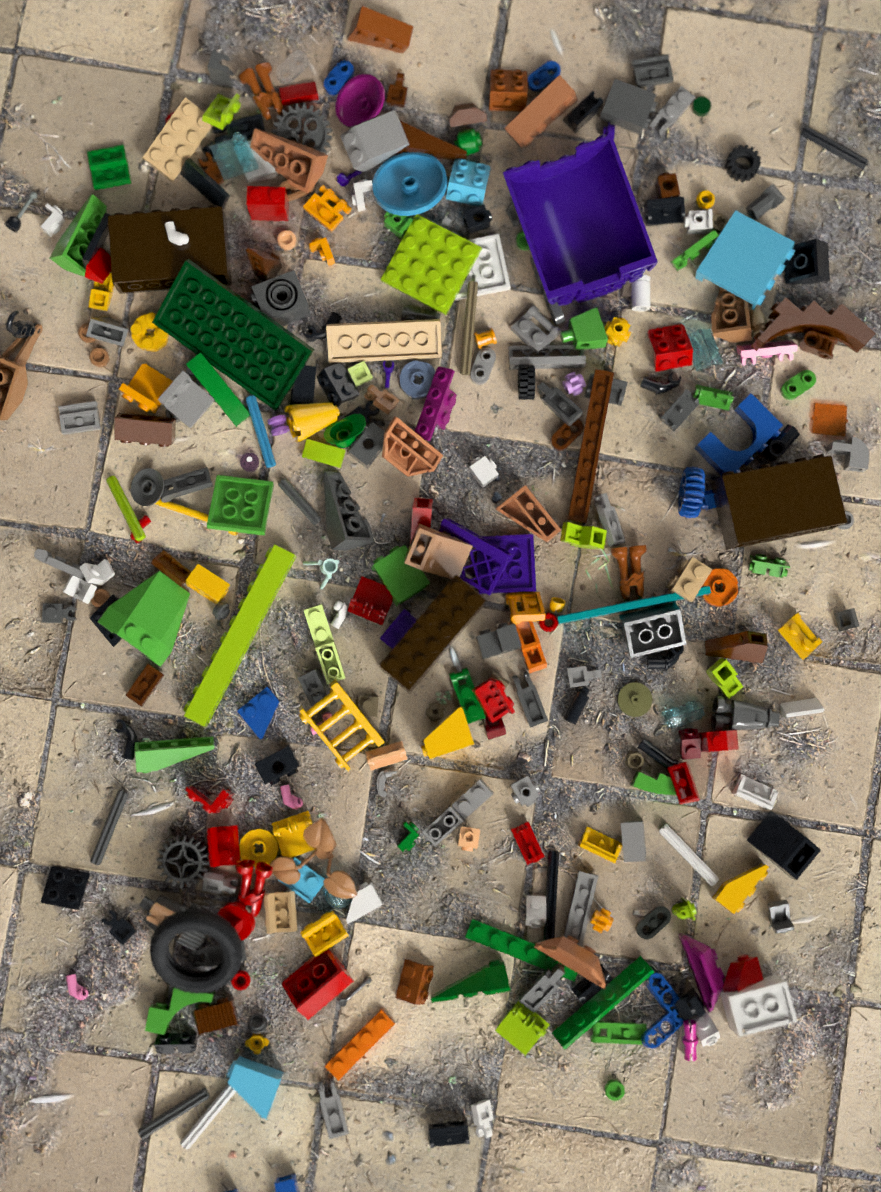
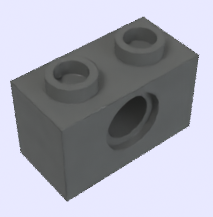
[349,422,385,469]

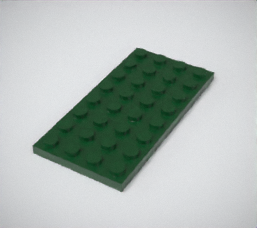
[152,259,315,411]

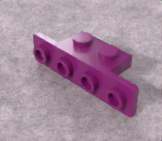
[414,366,457,441]

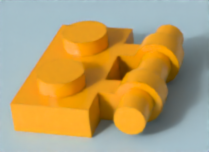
[303,185,352,232]

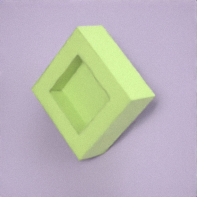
[347,361,373,387]

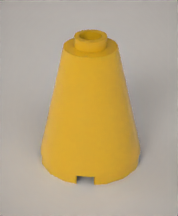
[285,402,340,443]

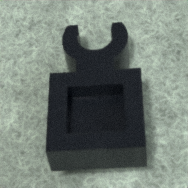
[344,400,380,426]
[101,910,138,946]

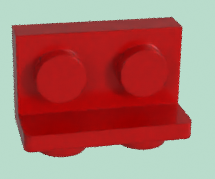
[207,825,240,867]

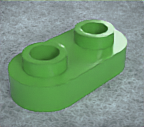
[781,370,816,400]

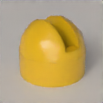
[549,597,566,613]

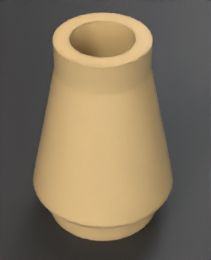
[749,305,768,335]

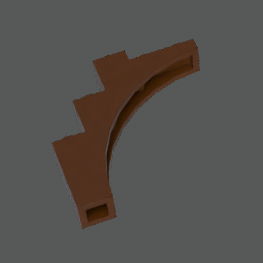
[751,297,876,353]

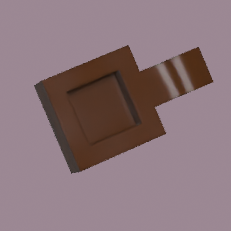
[386,72,408,108]

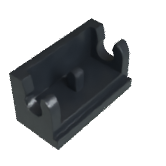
[563,91,604,133]
[644,197,685,226]
[290,365,316,405]
[428,1120,470,1148]

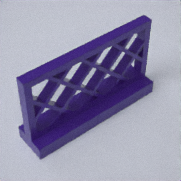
[439,518,514,596]

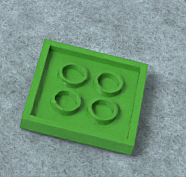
[207,475,274,536]

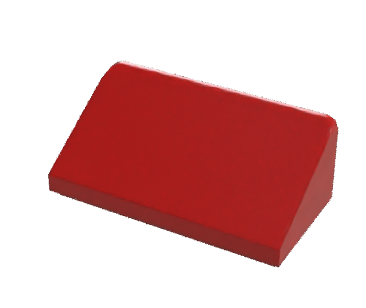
[279,81,319,106]
[85,248,112,284]
[668,761,700,805]

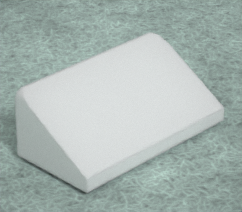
[780,698,824,718]

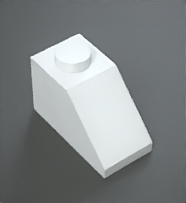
[346,882,383,924]

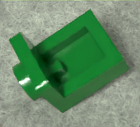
[397,821,419,852]

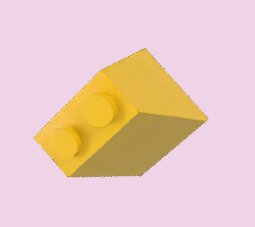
[421,707,474,759]

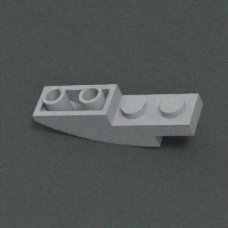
[422,779,494,846]

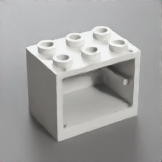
[720,975,797,1037]

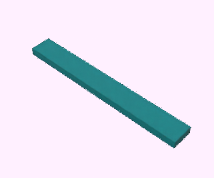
[557,586,711,625]

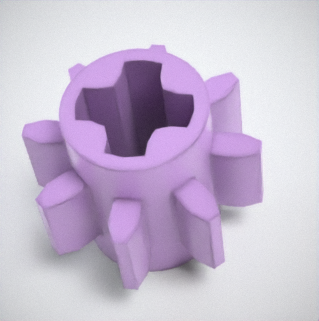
[562,372,586,397]

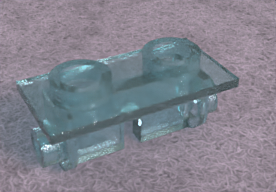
[662,701,705,729]

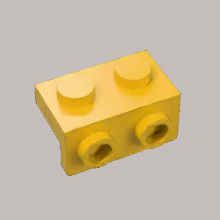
[300,911,349,957]

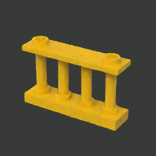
[299,679,384,771]

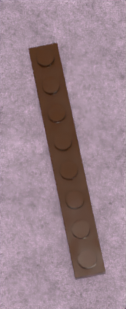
[567,369,614,523]

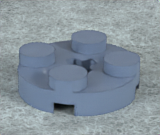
[400,361,436,400]

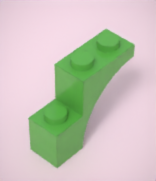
[145,988,215,1035]

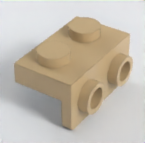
[264,891,297,934]

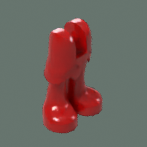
[236,859,273,917]

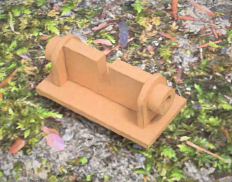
[365,741,407,770]

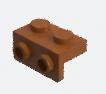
[395,959,434,1005]

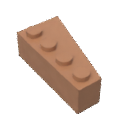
[504,75,578,149]

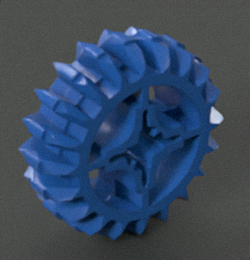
[678,467,705,518]

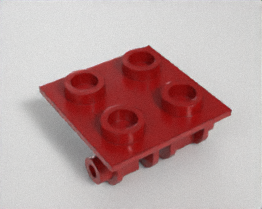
[347,576,393,626]

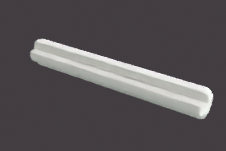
[659,824,719,886]
[180,1084,236,1150]

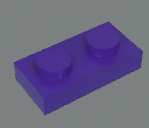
[380,609,417,649]

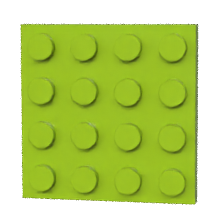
[380,214,482,315]

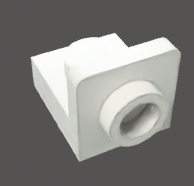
[80,559,115,585]

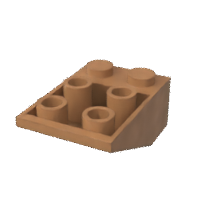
[404,523,473,579]

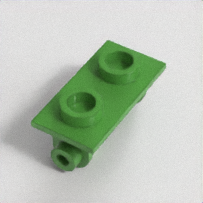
[693,385,734,411]
[748,554,790,578]

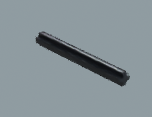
[543,850,559,941]

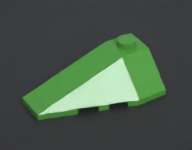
[50,194,107,277]

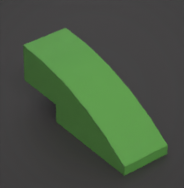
[630,772,676,795]

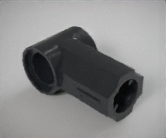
[764,424,800,461]

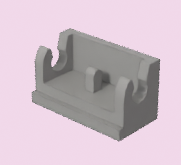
[621,821,647,862]

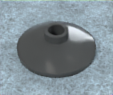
[131,468,164,506]

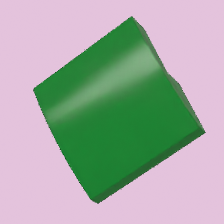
[87,145,132,191]

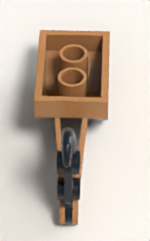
[0,311,42,420]

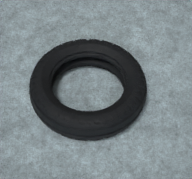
[150,909,243,994]

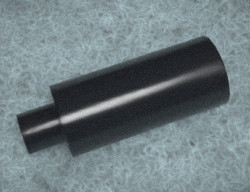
[563,686,590,725]

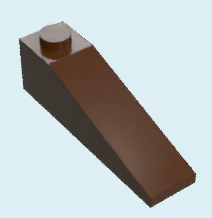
[397,121,467,160]
[246,248,282,281]

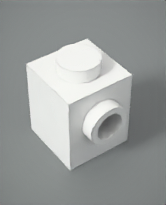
[469,456,498,488]

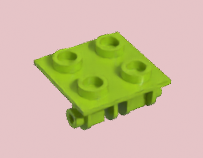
[495,1000,550,1056]

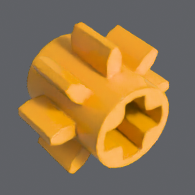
[590,908,614,933]

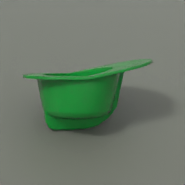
[324,414,366,448]

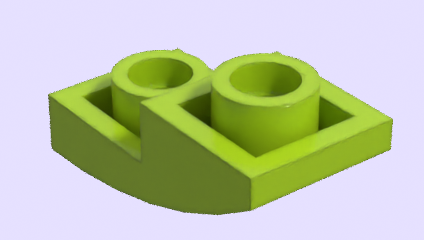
[302,439,346,468]

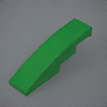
[186,352,251,427]

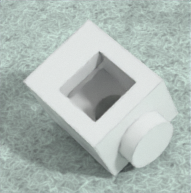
[684,209,713,234]

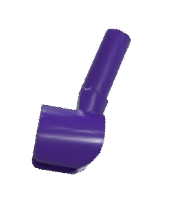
[336,170,362,187]
[383,361,394,388]

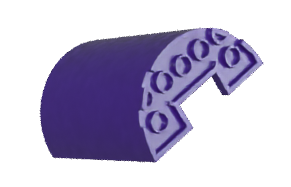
[503,134,658,306]

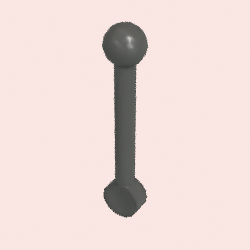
[339,976,372,1007]

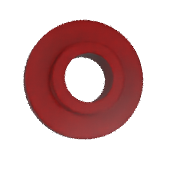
[539,613,558,632]
[231,970,251,990]

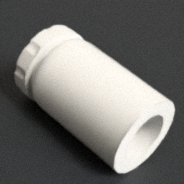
[631,275,650,311]

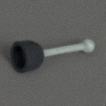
[4,191,37,233]

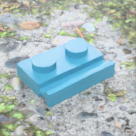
[278,857,325,904]

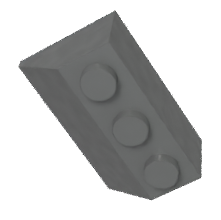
[619,602,687,658]

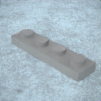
[564,871,598,947]

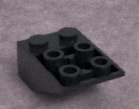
[746,811,821,880]

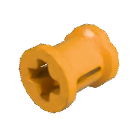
[474,327,497,349]

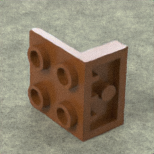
[489,69,528,112]

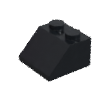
[784,238,830,285]

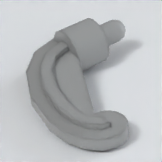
[376,769,397,797]

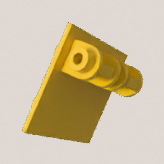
[271,810,316,858]

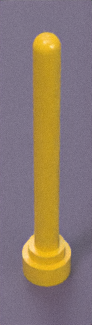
[155,498,238,536]

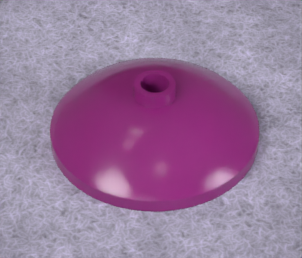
[335,74,385,128]

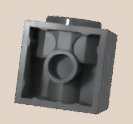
[250,270,311,326]

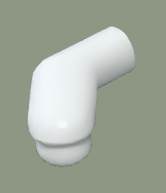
[164,222,189,246]
[330,600,347,629]

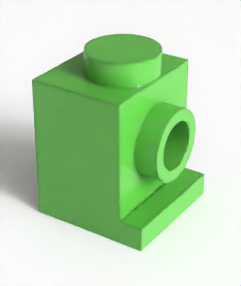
[384,212,413,240]

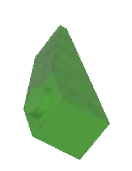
[135,736,215,773]

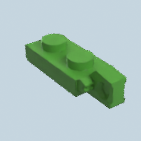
[671,230,719,271]

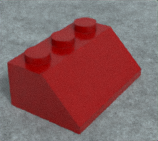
[281,948,354,1020]

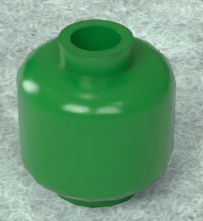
[454,128,483,156]

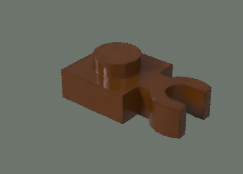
[198,152,231,185]

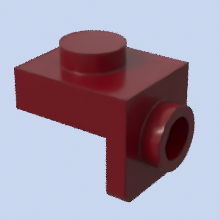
[678,728,701,760]

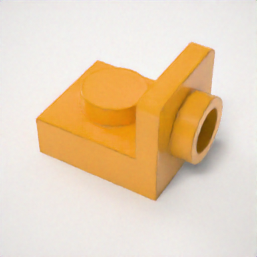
[309,237,335,266]

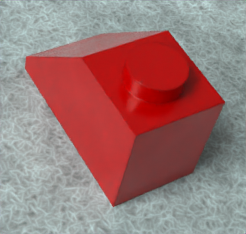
[723,954,764,992]

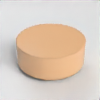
[277,230,296,250]

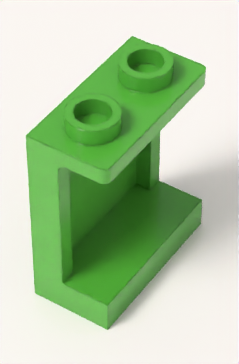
[371,545,430,607]

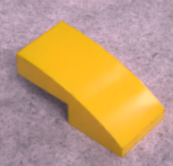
[88,273,114,311]

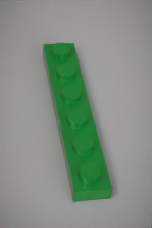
[465,918,578,982]
[552,956,654,1050]

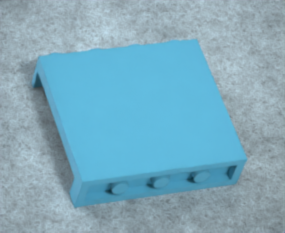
[695,210,795,310]

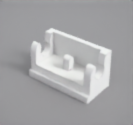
[732,774,778,810]

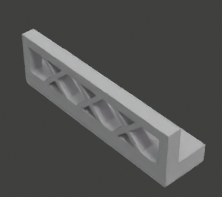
[509,345,586,370]

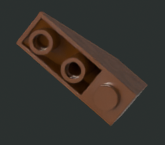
[704,631,768,663]

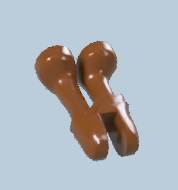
[238,62,283,120]
[610,545,647,601]

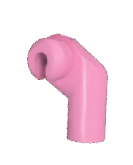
[280,785,303,809]
[66,974,89,1000]

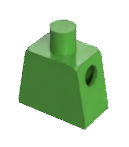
[560,307,608,350]

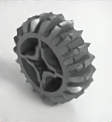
[157,834,209,888]

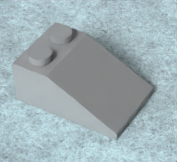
[340,110,410,173]

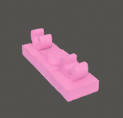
[737,340,797,365]

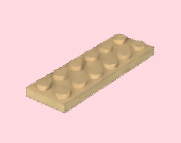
[326,319,442,363]

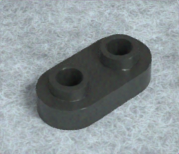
[636,906,671,940]

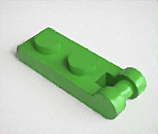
[590,1021,647,1045]

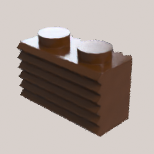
[193,996,239,1035]

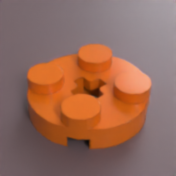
[702,569,738,607]

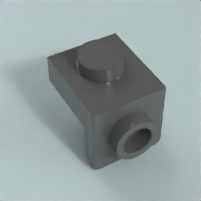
[768,900,794,934]

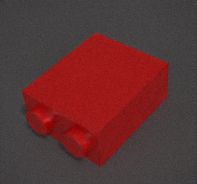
[246,186,289,221]

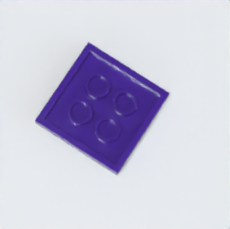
[477,534,536,594]

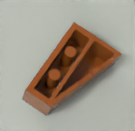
[347,6,414,53]

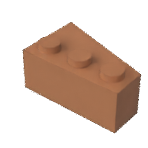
[496,485,562,543]

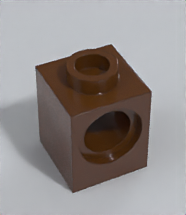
[655,172,680,199]

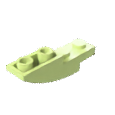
[303,604,345,684]

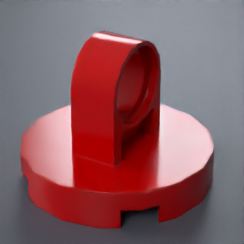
[218,902,255,941]

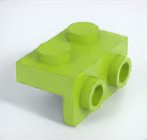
[202,93,241,130]

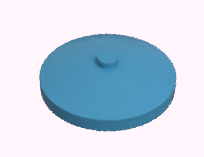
[372,152,447,216]

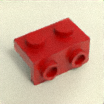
[472,678,515,723]

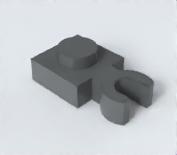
[42,603,77,623]

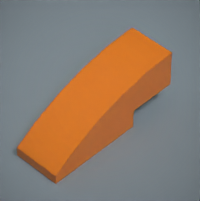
[515,611,547,674]

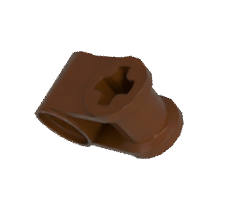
[799,331,838,360]

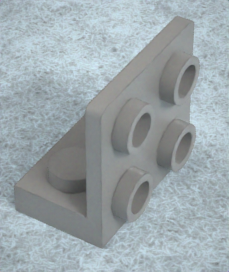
[158,371,215,428]

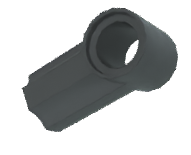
[746,184,786,220]

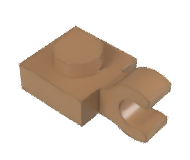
[364,384,400,415]

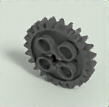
[272,103,333,154]

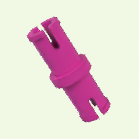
[682,1019,698,1061]

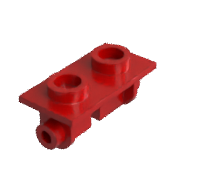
[511,822,545,865]

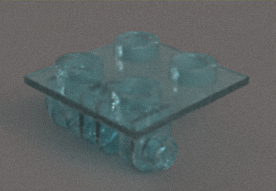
[210,132,259,180]

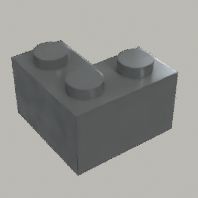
[476,622,522,659]

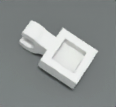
[471,1099,493,1138]

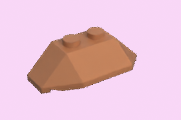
[382,416,444,477]
[534,935,606,988]

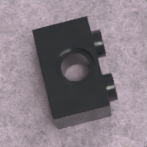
[255,745,301,786]

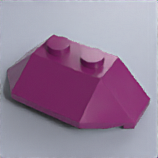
[678,933,725,1012]

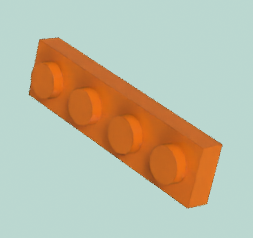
[325,1009,395,1081]

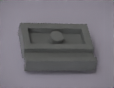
[632,54,674,88]

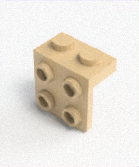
[667,557,712,602]

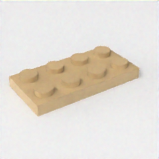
[142,97,212,182]

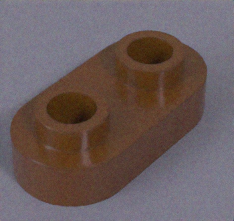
[551,419,584,451]

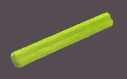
[106,475,146,541]

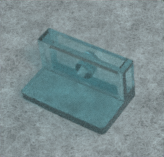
[688,329,723,372]

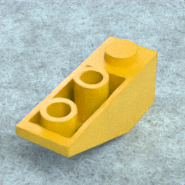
[712,863,769,914]

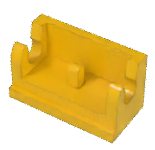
[186,564,230,605]
[578,826,623,863]

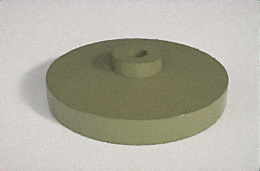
[617,682,652,717]

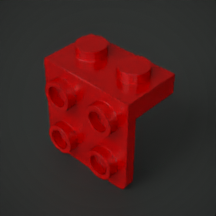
[647,324,693,372]
[184,786,234,814]

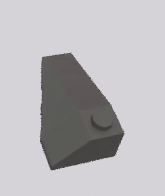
[324,471,375,551]

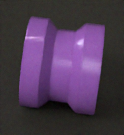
[268,415,290,436]

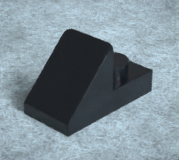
[675,987,706,1020]

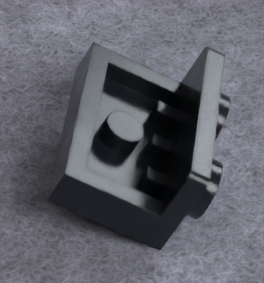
[317,362,360,407]

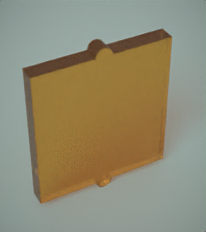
[811,403,848,437]

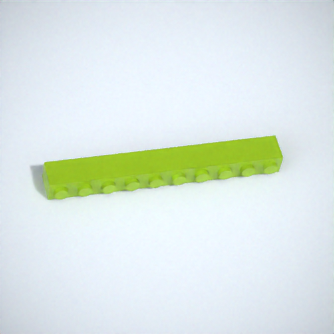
[183,544,296,727]

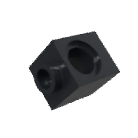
[463,204,492,235]

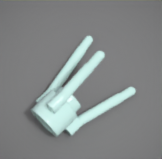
[303,558,339,590]

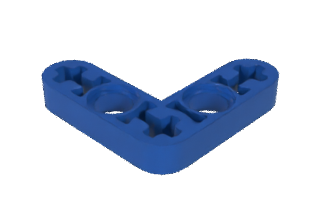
[641,973,684,1049]

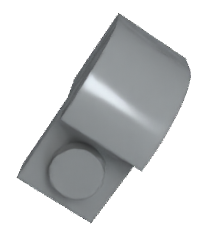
[827,437,869,472]

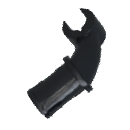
[304,312,342,342]
[640,372,681,395]
[647,646,684,671]
[114,720,140,760]

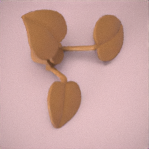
[270,818,358,899]

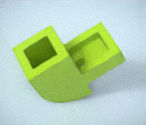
[560,522,607,549]
[706,658,744,699]

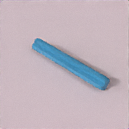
[246,395,276,468]

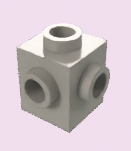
[510,776,540,807]

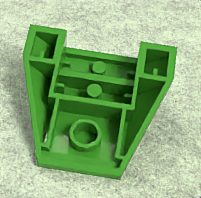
[97,571,190,667]

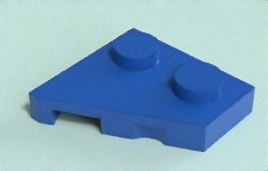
[237,687,280,740]

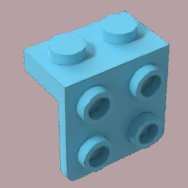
[446,159,491,206]

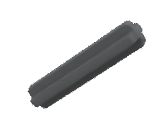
[278,478,321,525]

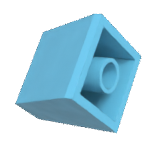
[227,1056,284,1119]

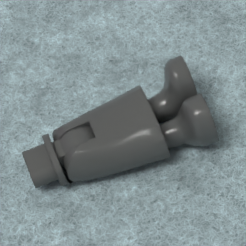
[711,695,780,732]

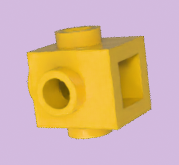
[604,317,632,347]

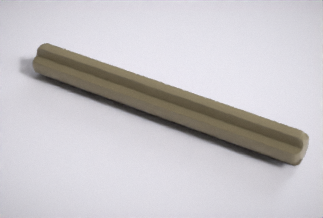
[460,281,478,376]

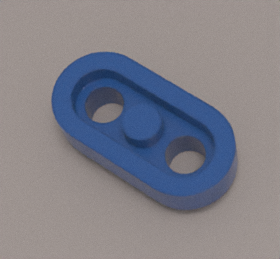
[324,60,354,95]
[527,61,561,92]

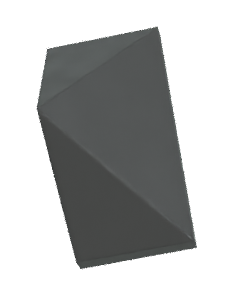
[86,317,128,346]

